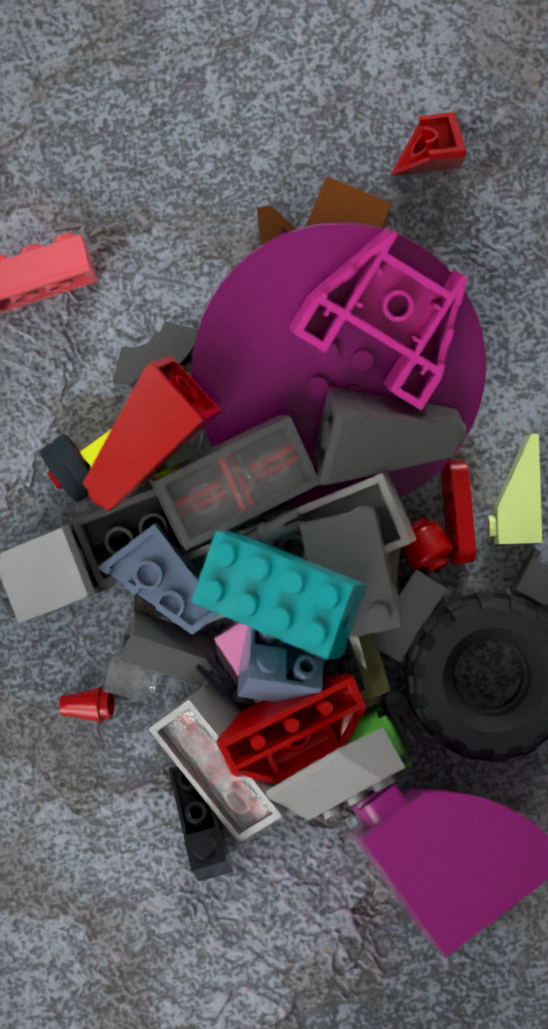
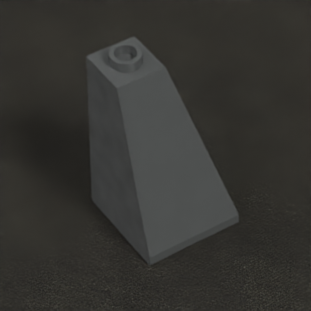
[313,386,466,485]

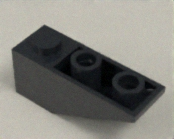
[168,766,233,881]

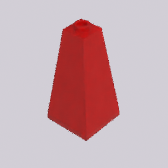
[82,355,222,511]

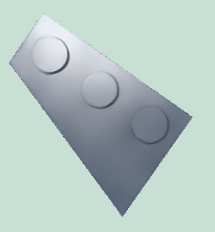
[97,523,219,635]

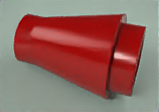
[59,687,115,723]

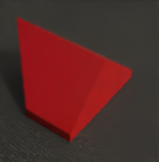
[390,112,466,176]

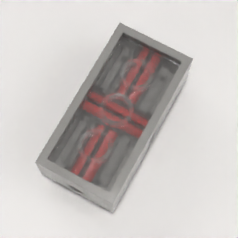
[149,682,289,843]

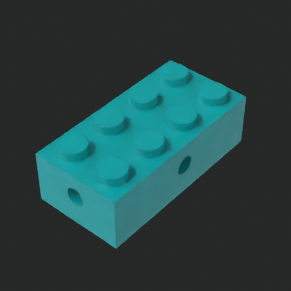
[191,531,367,659]

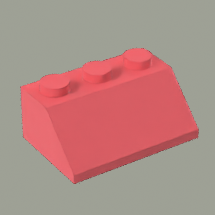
[0,233,99,313]

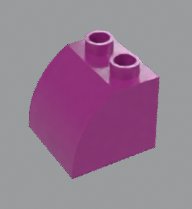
[348,783,548,957]

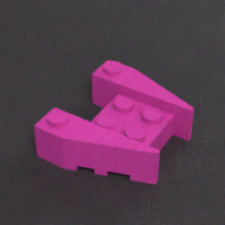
[289,227,468,410]

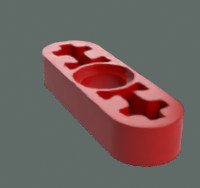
[441,459,476,565]

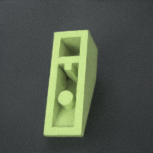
[487,434,542,544]

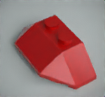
[215,674,367,783]

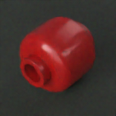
[400,518,453,573]

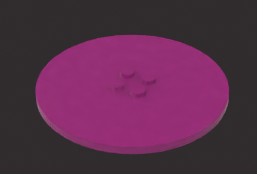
[192,222,486,508]

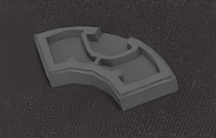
[113,321,197,385]

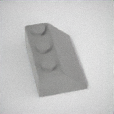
[265,728,405,820]

